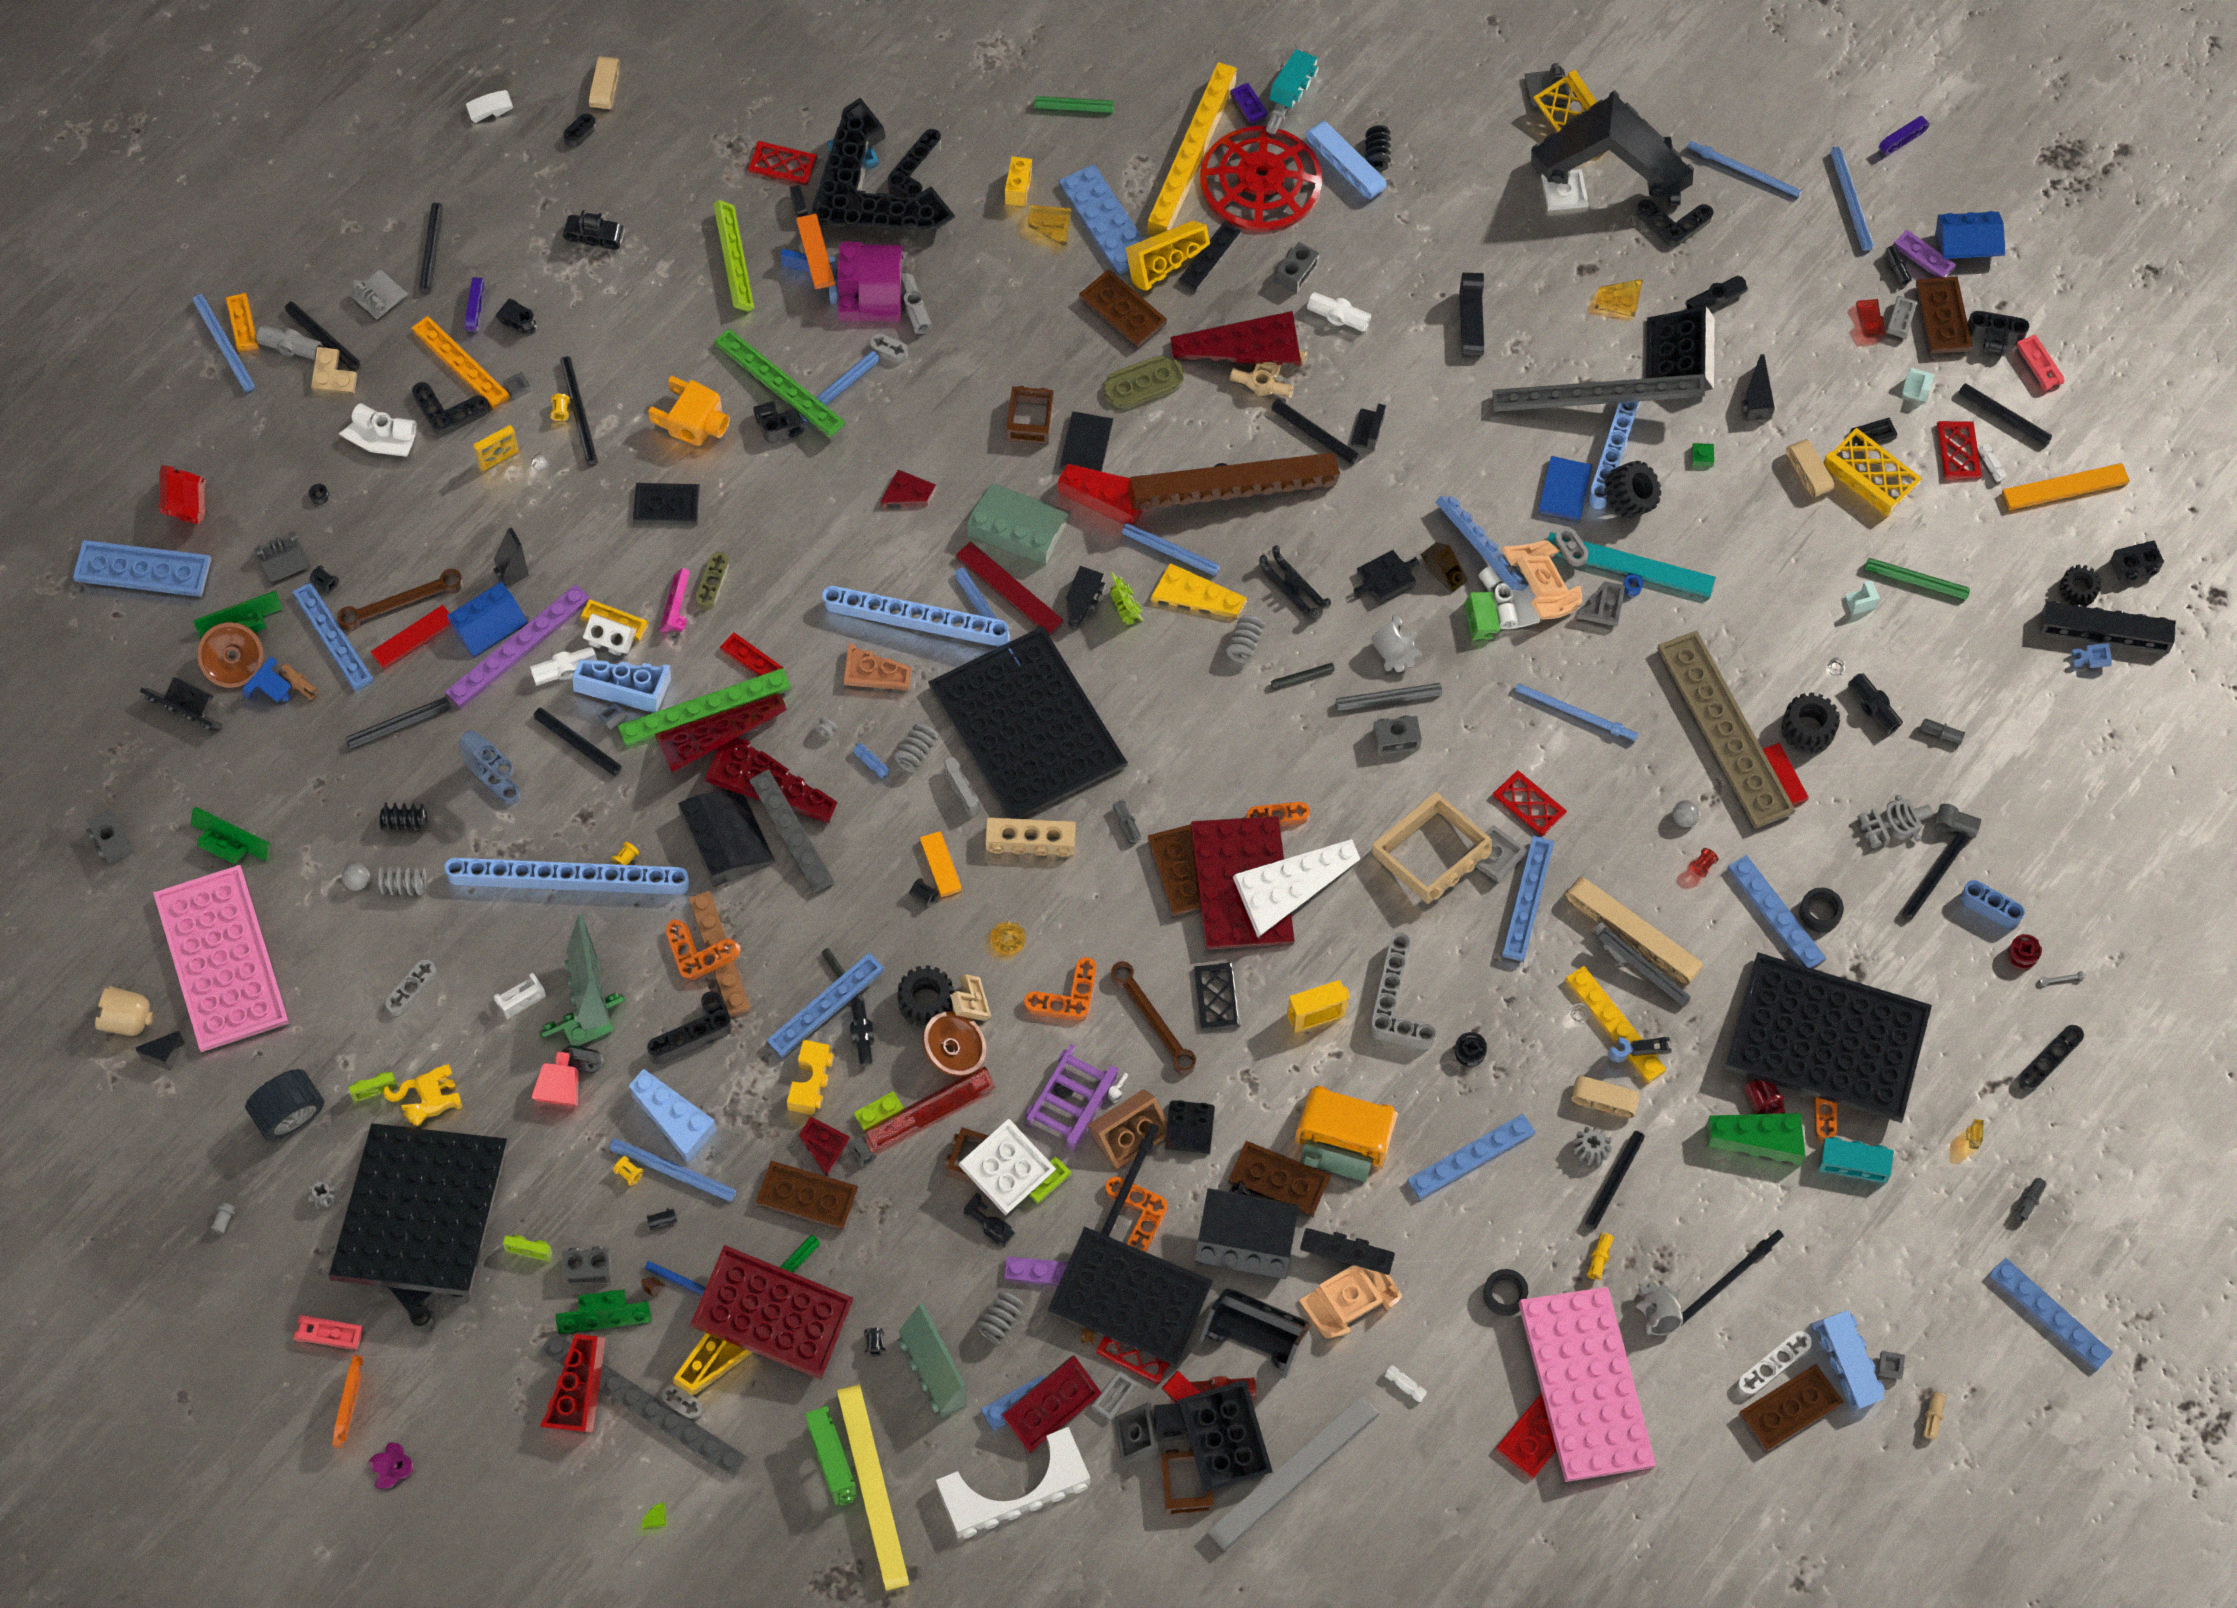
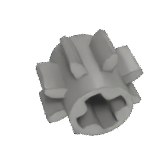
[308,1179,337,1209]

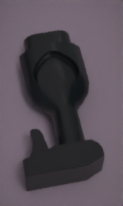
[963,1193,1015,1246]

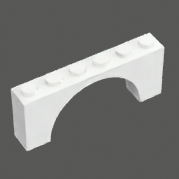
[936,1427,1090,1538]

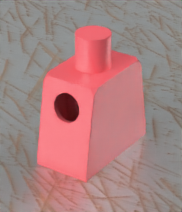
[532,1052,578,1107]

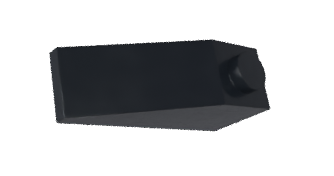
[1741,354,1775,421]
[493,527,529,586]

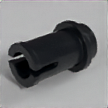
[647,1208,677,1230]

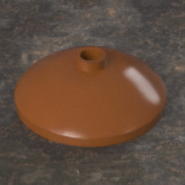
[197,622,264,688]
[922,1011,987,1077]

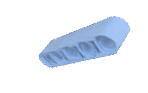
[1306,121,1387,200]

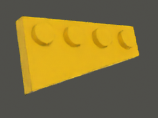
[1151,563,1247,618]

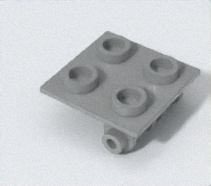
[349,269,408,320]

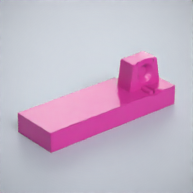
[659,567,690,634]

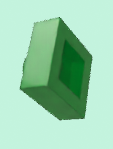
[1692,443,1714,466]

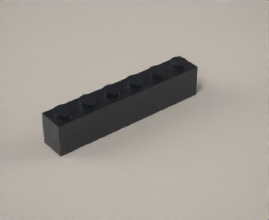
[2040,601,2176,653]

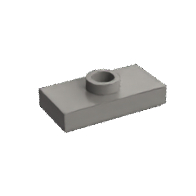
[1886,296,1918,339]

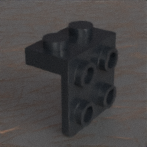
[1164,1100,1215,1154]

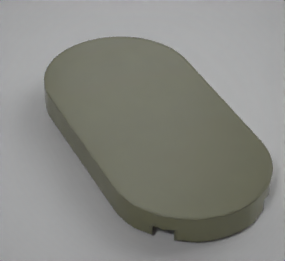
[1104,356,1184,409]

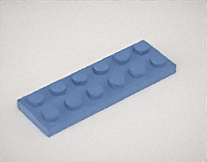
[1059,164,1144,276]
[73,540,211,597]

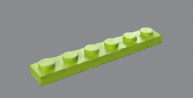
[713,200,754,312]

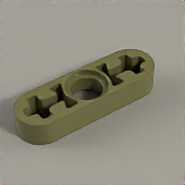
[696,552,729,610]

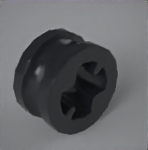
[308,483,330,505]
[1054,1076,1074,1098]

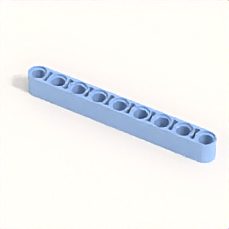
[822,586,1010,647]

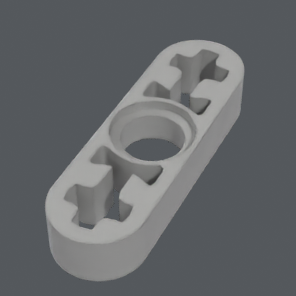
[386,959,437,1016]

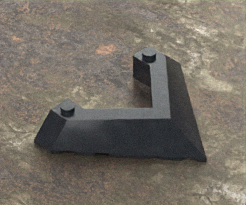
[1531,90,1694,198]
[811,98,955,229]

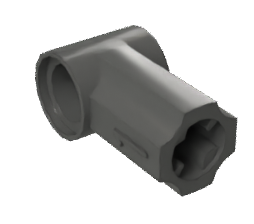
[1934,803,1981,838]

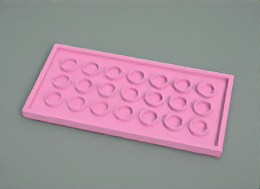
[153,865,290,1052]
[1518,1287,1656,1482]

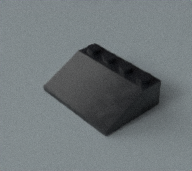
[1646,306,1715,391]
[678,790,775,887]
[1194,1188,1299,1279]
[1178,1380,1273,1493]

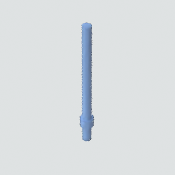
[1687,141,1802,198]
[1515,683,1639,741]

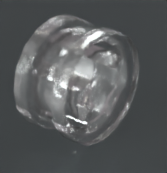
[1569,1003,1590,1025]

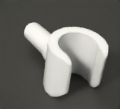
[1107,1073,1128,1104]

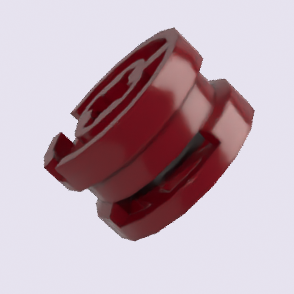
[2007,934,2042,970]

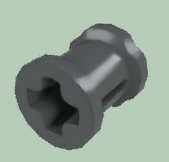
[848,1136,877,1167]

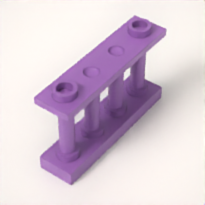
[1025,1044,1119,1152]

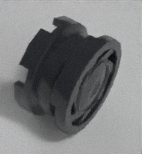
[1455,1032,1487,1067]

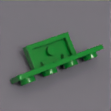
[193,591,282,639]
[191,807,270,864]
[539,993,625,1047]
[555,1289,652,1334]

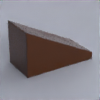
[641,1277,665,1298]

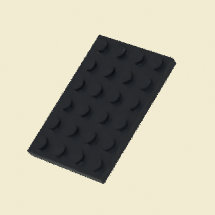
[1047,1226,1213,1367]

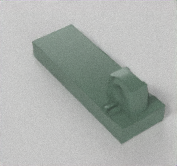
[1300,1140,1373,1182]

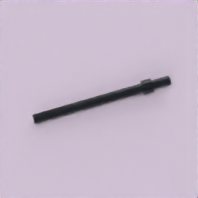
[1100,1124,1159,1236]
[1682,1230,1784,1324]

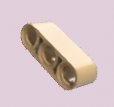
[589,56,620,110]
[1786,439,1834,498]
[1571,1076,1640,1118]

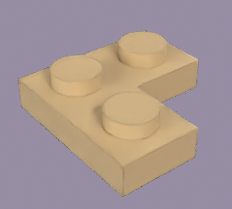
[311,347,357,394]
[950,974,991,1021]

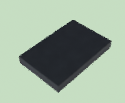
[1060,411,1114,472]
[633,483,700,525]

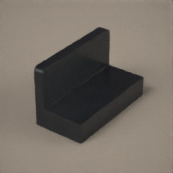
[1351,403,1386,451]

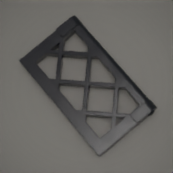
[1194,962,1241,1031]

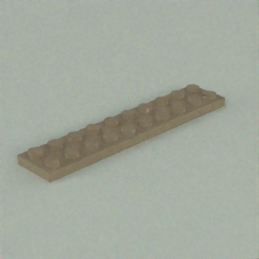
[1657,630,1795,829]

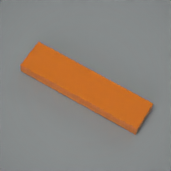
[796,214,835,290]

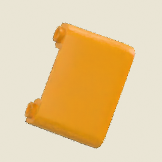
[1295,1086,1398,1168]

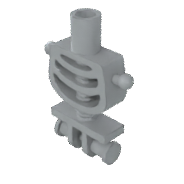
[1857,795,1933,848]

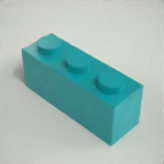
[1269,49,1319,109]
[1818,1137,1894,1183]

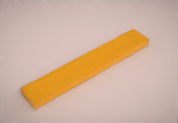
[412,316,510,410]
[2002,463,2130,511]

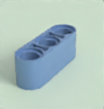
[1960,880,2025,929]

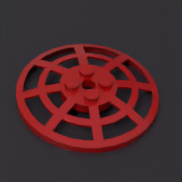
[1200,126,1322,232]

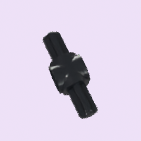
[850,1001,875,1066]

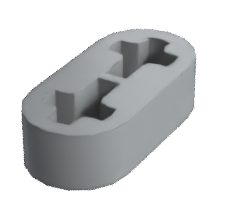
[870,334,908,363]
[662,1385,703,1421]

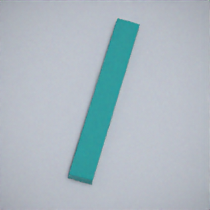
[1548,532,1716,598]

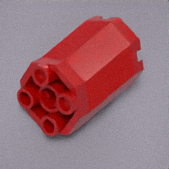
[158,465,207,525]

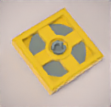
[473,425,519,471]

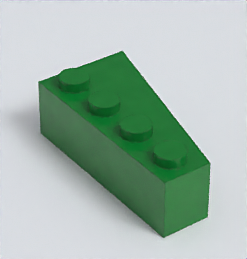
[1706,1113,1806,1166]

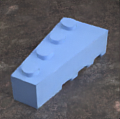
[572,660,671,713]
[629,1069,717,1164]
[1810,1310,1885,1410]

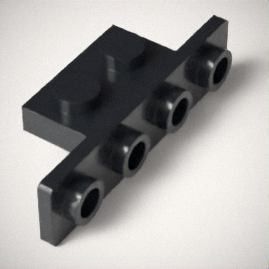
[139,677,223,730]
[1300,1228,1395,1275]

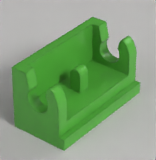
[1464,592,1501,641]

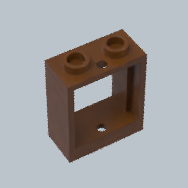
[1007,386,1054,444]
[944,1127,989,1185]
[1160,1448,1214,1516]

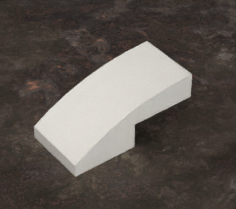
[466,90,514,123]

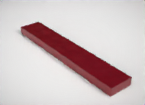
[956,541,1063,636]

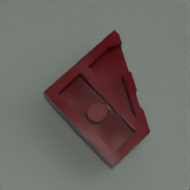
[880,470,937,507]
[799,1116,851,1176]

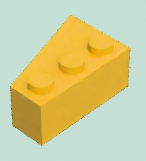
[673,1333,753,1396]

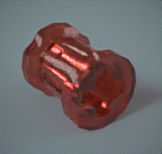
[1690,848,1719,877]

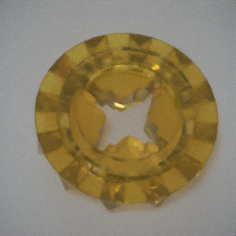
[990,920,1026,955]

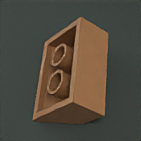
[1087,1089,1167,1170]

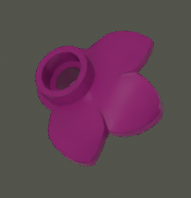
[368,1443,414,1489]

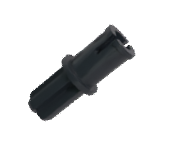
[1886,245,1912,285]

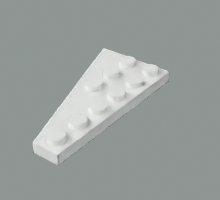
[1233,839,1360,938]

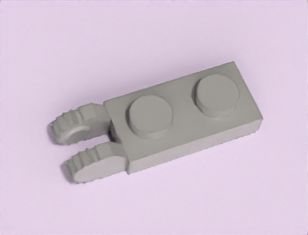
[945,757,980,818]

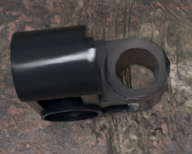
[753,401,805,443]

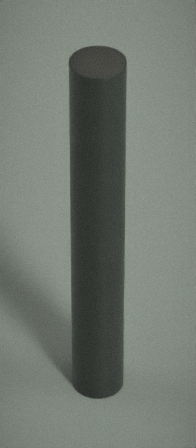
[1271,663,1335,689]
[822,948,865,1002]

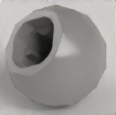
[1672,800,1700,828]
[342,863,370,891]

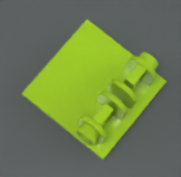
[1110,572,1143,625]

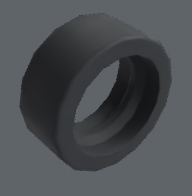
[1799,887,1844,932]
[1483,1269,1529,1316]

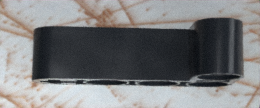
[888,129,941,198]
[1459,272,1484,356]
[647,991,732,1065]

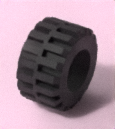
[1604,461,1662,519]
[1781,693,1840,753]
[897,965,954,1028]

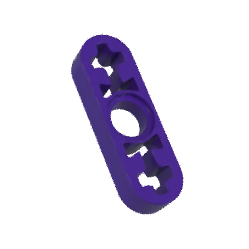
[1878,116,1930,156]
[465,277,485,332]

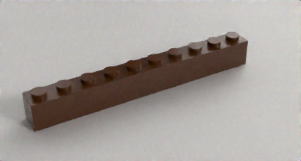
[1127,452,1340,510]

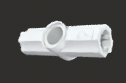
[1307,292,1371,331]
[530,647,597,686]

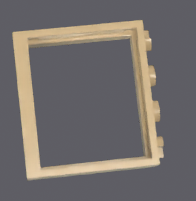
[1372,792,1492,904]

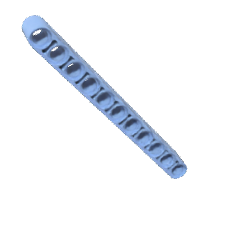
[444,858,690,895]

